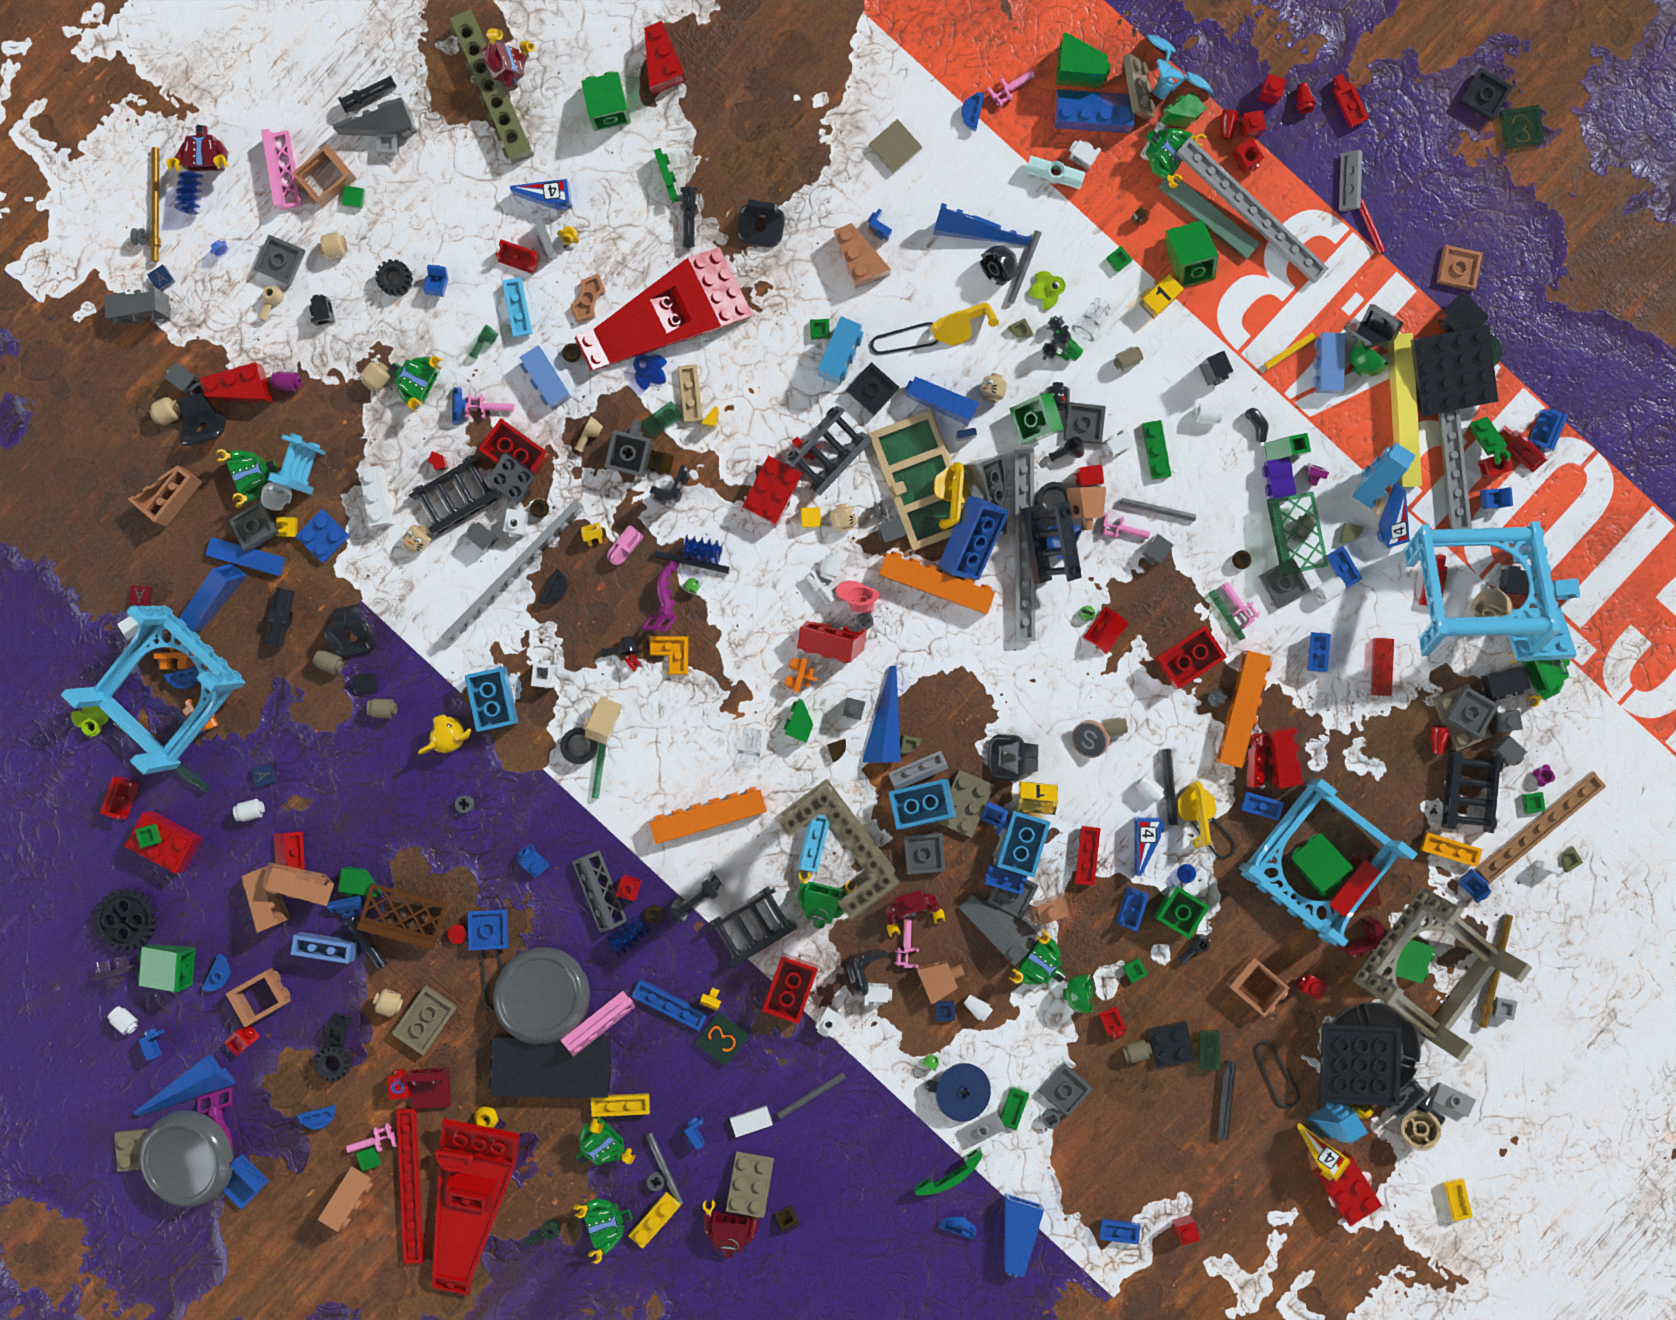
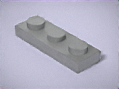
[1339,150,1362,212]
[888,751,948,790]

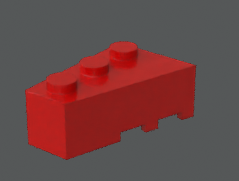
[644,20,686,96]
[200,362,274,403]
[797,621,867,663]
[1264,727,1303,789]

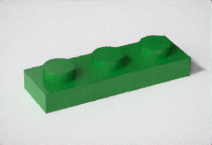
[1141,420,1172,480]

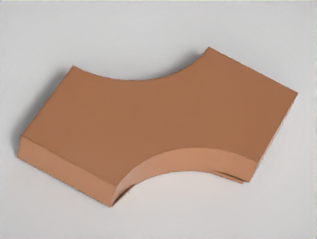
[570,273,606,324]

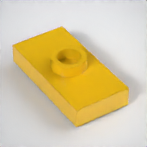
[1443,1178,1473,1222]

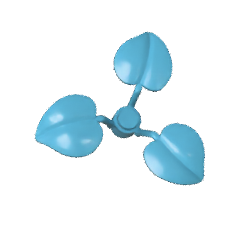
[1145,34,1214,100]

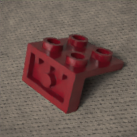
[1338,915,1385,957]
[405,1068,451,1109]

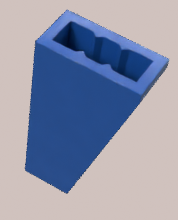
[905,376,979,426]
[179,563,247,632]
[1003,1193,1044,1278]

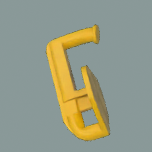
[930,303,999,346]
[934,462,970,530]
[1177,781,1216,848]

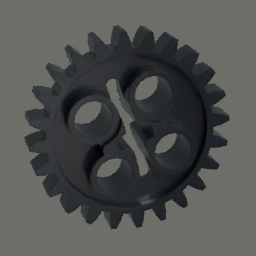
[93,887,159,951]

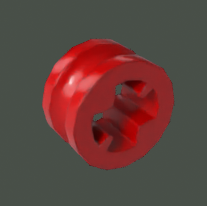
[624,653,642,672]

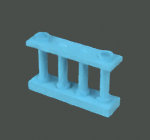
[268,433,325,495]

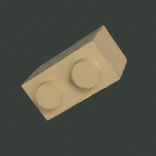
[583,697,622,745]

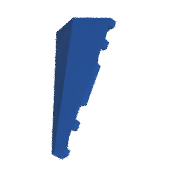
[933,202,1031,246]
[862,665,901,763]
[134,1054,236,1116]

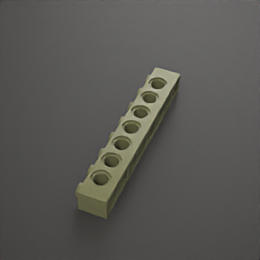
[449,9,534,164]

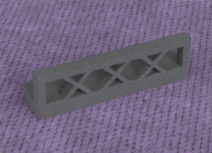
[572,850,628,932]

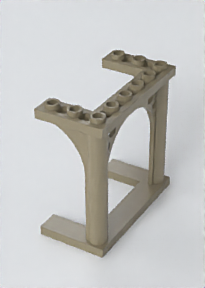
[777,778,900,919]
[1352,887,1533,1062]

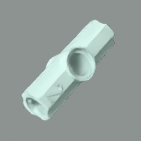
[1025,156,1085,189]

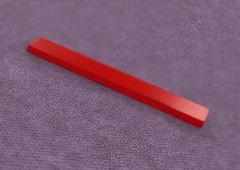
[396,1107,424,1264]

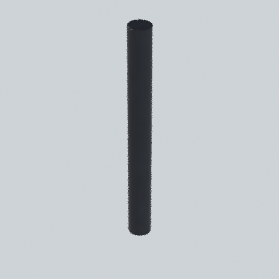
[654,550,730,574]

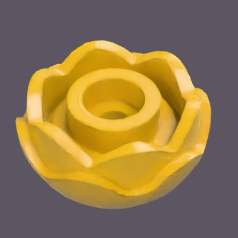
[1349,1104,1374,1120]
[474,1106,498,1128]

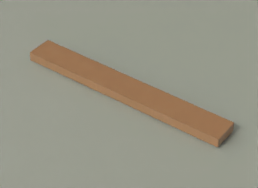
[1475,771,1606,884]

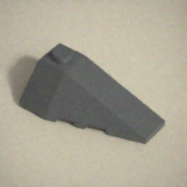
[333,97,417,138]
[963,455,1007,537]
[959,894,1040,966]

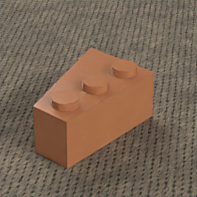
[834,223,891,289]
[128,465,202,527]
[262,862,334,906]
[242,866,291,932]
[318,1166,373,1232]

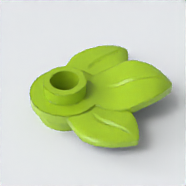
[1028,271,1066,310]
[71,706,110,736]

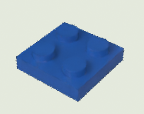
[295,509,351,563]
[468,909,509,950]

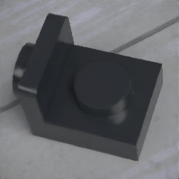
[324,1013,353,1047]

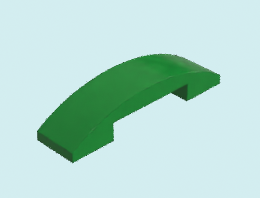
[914,1146,983,1195]

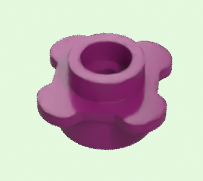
[1532,764,1555,787]

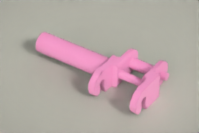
[986,70,1035,107]
[465,394,514,419]
[1101,512,1150,540]
[1221,582,1261,629]
[894,919,919,968]
[346,1123,398,1153]

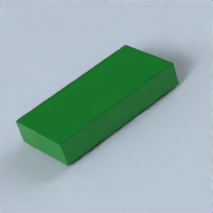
[1000,1086,1029,1130]

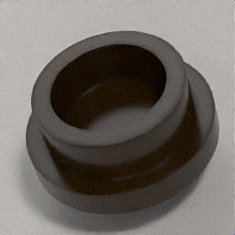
[1131,207,1149,226]
[562,343,581,363]
[530,499,549,518]
[1232,550,1252,569]
[644,905,664,924]

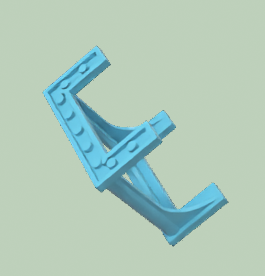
[1404,521,1562,656]
[61,606,246,774]
[1238,779,1418,947]

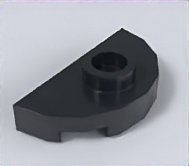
[539,569,568,604]

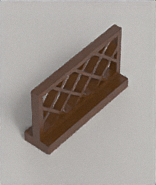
[357,883,448,950]

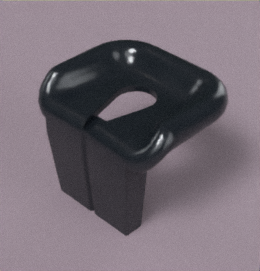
[737,199,785,248]
[177,392,226,446]
[324,604,377,657]
[988,734,1039,781]
[845,949,888,996]

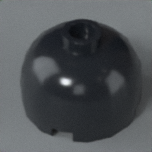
[980,246,1018,286]

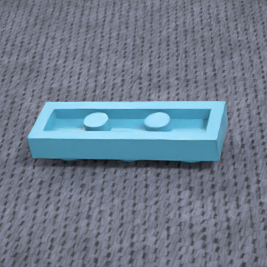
[502,277,533,338]
[797,814,829,872]

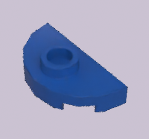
[961,93,985,132]
[452,387,466,425]
[164,666,204,689]
[326,896,362,917]
[202,954,231,991]
[296,1104,336,1130]
[938,1217,977,1239]

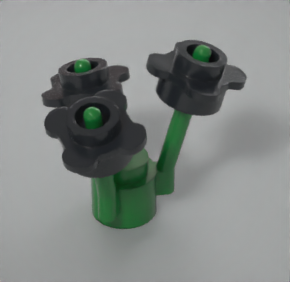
[1041,315,1083,361]

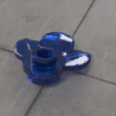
[633,354,667,390]

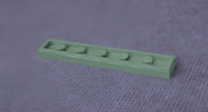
[1158,174,1259,260]

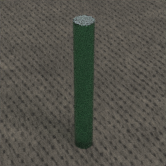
[1208,589,1246,641]
[591,742,607,799]

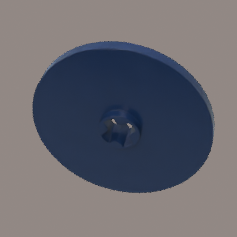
[935,1063,991,1122]

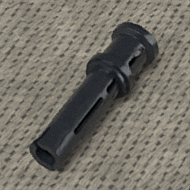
[338,75,397,114]
[680,187,697,248]
[342,915,388,970]

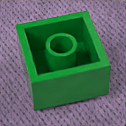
[1009,393,1064,444]
[1153,883,1210,939]

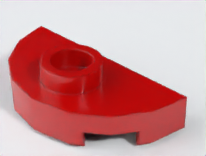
[435,1149,475,1172]

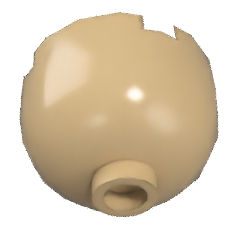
[1470,588,1513,617]
[1401,1110,1441,1151]

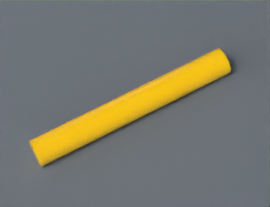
[1264,332,1316,370]

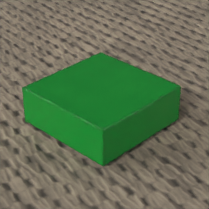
[342,186,365,209]
[1106,246,1133,273]
[810,319,830,340]
[1521,792,1546,814]
[135,824,162,848]
[1121,957,1148,984]
[356,1146,382,1172]

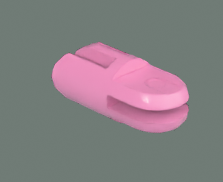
[607,525,643,565]

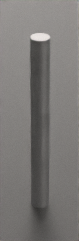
[1007,230,1042,304]
[1120,498,1196,522]
[777,1072,846,1119]
[645,1132,684,1205]

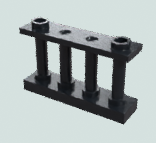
[784,405,872,496]
[409,456,502,536]
[1022,501,1082,584]
[1441,751,1503,833]
[669,871,724,924]
[708,886,798,969]

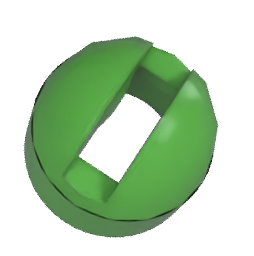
[683,578,700,594]
[1079,605,1095,621]
[922,1054,939,1071]

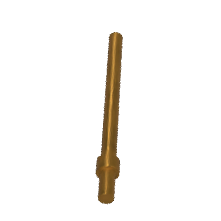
[149,147,161,262]
[1479,914,1513,1028]

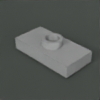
[534,217,557,260]
[1432,1082,1476,1117]
[962,1111,1005,1147]

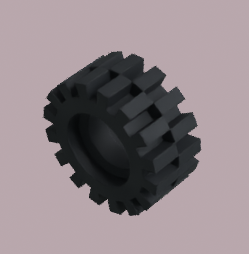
[375,259,413,297]
[313,1045,352,1082]

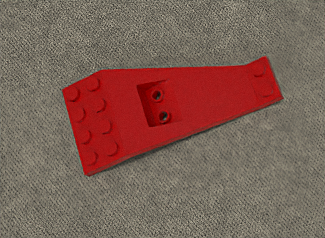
[574,247,753,372]
[431,1118,520,1296]

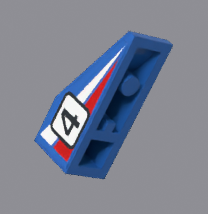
[510,179,572,211]
[1377,483,1410,548]
[1134,817,1164,876]

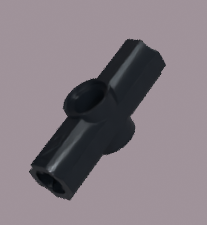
[265,588,295,647]

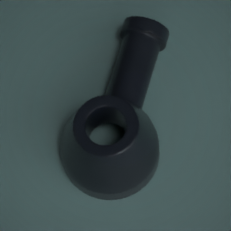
[1049,437,1084,462]
[601,637,638,658]
[1178,934,1210,965]
[1416,1095,1445,1125]

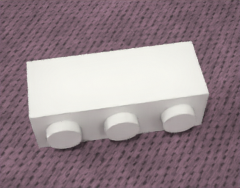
[359,466,394,528]

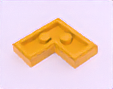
[649,636,688,675]

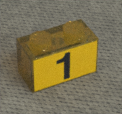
[1138,273,1185,319]
[1017,781,1058,815]

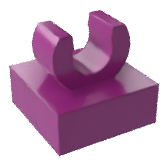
[1305,463,1329,486]

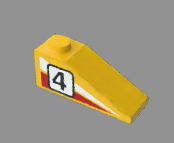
[1297,1123,1350,1182]

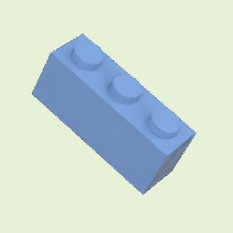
[1313,332,1346,394]
[519,345,572,409]
[291,932,358,964]

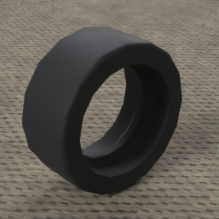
[1035,482,1068,519]
[560,728,598,764]

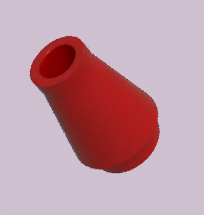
[1296,83,1316,114]
[1220,110,1239,140]
[1429,725,1449,754]

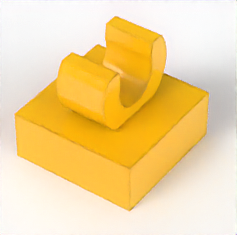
[275,517,298,537]
[581,522,602,547]
[699,988,721,1011]

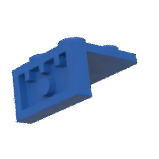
[223,1154,269,1209]

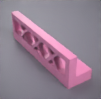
[261,129,302,210]
[561,991,635,1057]

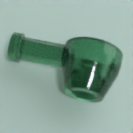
[469,324,498,360]
[525,1219,561,1246]

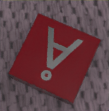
[129,585,152,606]

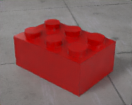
[478,418,551,477]
[742,455,803,526]
[1153,625,1227,690]
[125,811,203,874]
[762,952,818,1024]
[1313,1150,1382,1226]

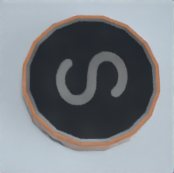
[1071,720,1110,758]

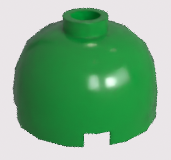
[1350,340,1390,377]
[1063,974,1094,1013]

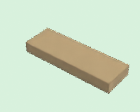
[678,364,703,424]

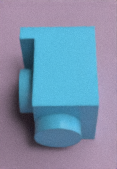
[1551,578,1580,600]

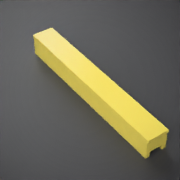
[1388,333,1422,488]

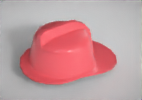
[836,580,879,613]

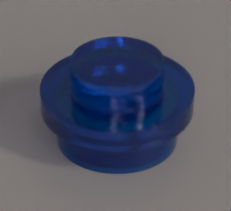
[210,240,229,257]
[1176,864,1196,883]

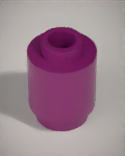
[271,371,302,392]

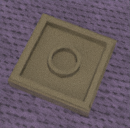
[869,119,923,174]

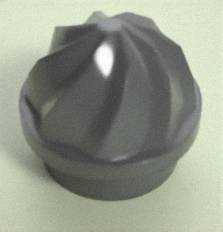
[1208,687,1228,707]

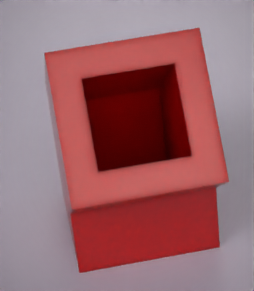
[427,451,448,471]

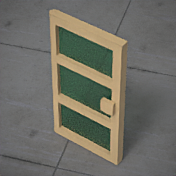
[868,409,965,551]

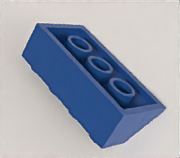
[1054,89,1135,134]
[939,495,1010,580]

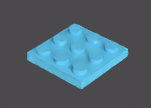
[1508,607,1577,661]

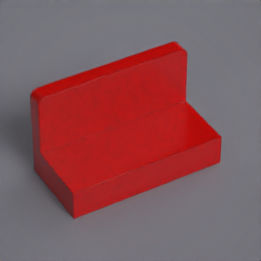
[1083,606,1128,654]
[274,831,305,870]

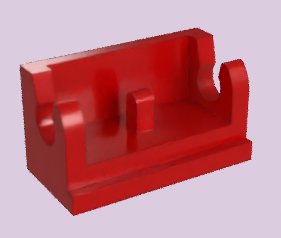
[496,239,540,275]
[100,776,140,819]

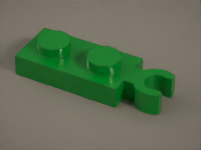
[654,148,679,203]
[1468,417,1511,465]

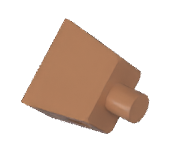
[1066,487,1106,530]
[1029,892,1069,925]
[917,960,965,1005]

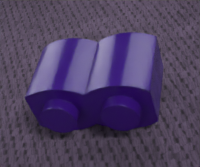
[1261,457,1296,501]

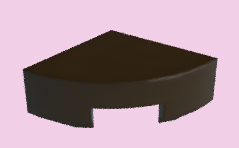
[827,738,846,763]

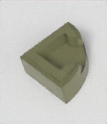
[1007,318,1034,338]
[1340,523,1364,543]
[900,735,922,754]
[1562,846,1583,873]

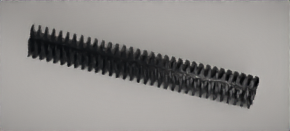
[1161,748,1179,826]
[1217,1060,1236,1140]

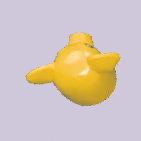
[418,715,471,754]

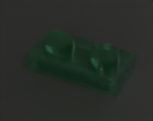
[641,401,683,439]
[1199,1030,1220,1070]

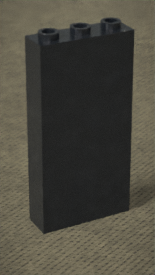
[488,1034,611,1098]

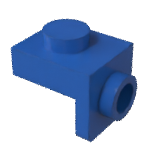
[868,209,893,241]
[423,264,449,297]
[1480,487,1513,509]
[980,801,1010,834]
[517,844,549,878]
[1457,868,1492,903]
[139,1028,164,1061]
[684,1116,705,1150]

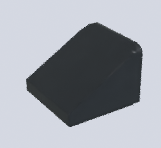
[354,673,378,694]

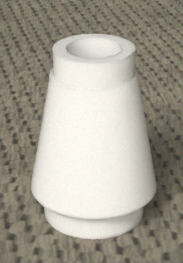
[963,995,993,1022]

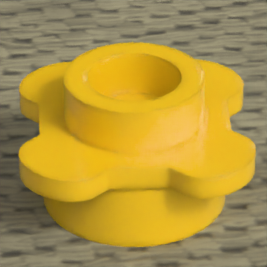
[557,226,579,245]

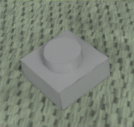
[376,133,398,155]
[1492,997,1517,1020]

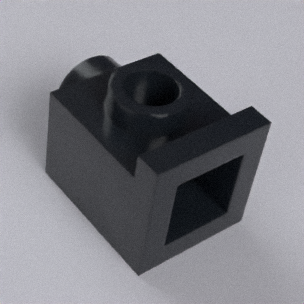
[309,294,335,326]

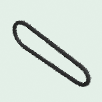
[871,322,938,354]
[1190,817,1236,859]
[480,949,503,1011]
[1255,1041,1299,1108]

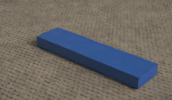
[206,537,286,576]
[631,979,708,1031]

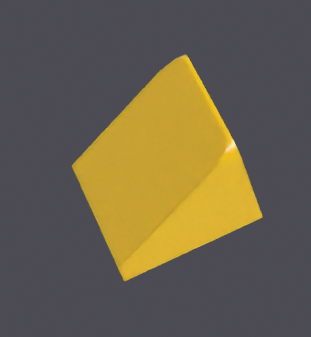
[701,406,720,428]
[801,507,821,528]

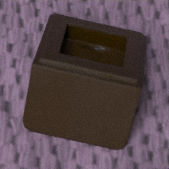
[647,450,674,474]
[774,1205,802,1234]

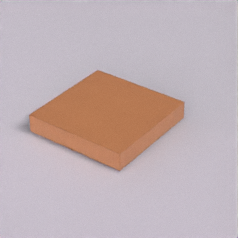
[1436,245,1483,291]

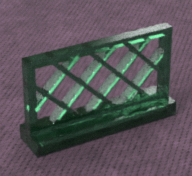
[1266,491,1329,577]

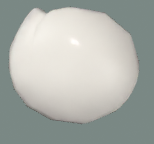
[261,482,292,510]

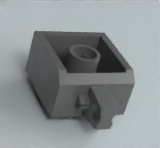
[604,420,654,478]

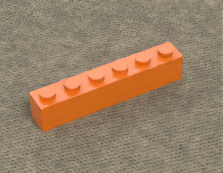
[878,551,995,615]
[1216,650,1272,768]
[649,786,767,845]

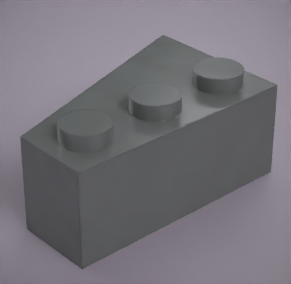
[104,287,171,325]

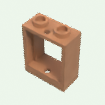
[292,144,357,208]
[1225,955,1289,1017]
[226,968,291,1027]

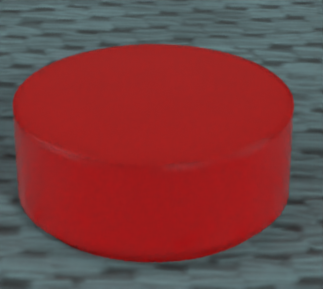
[448,924,468,944]

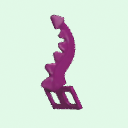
[641,561,680,631]
[198,1087,233,1164]

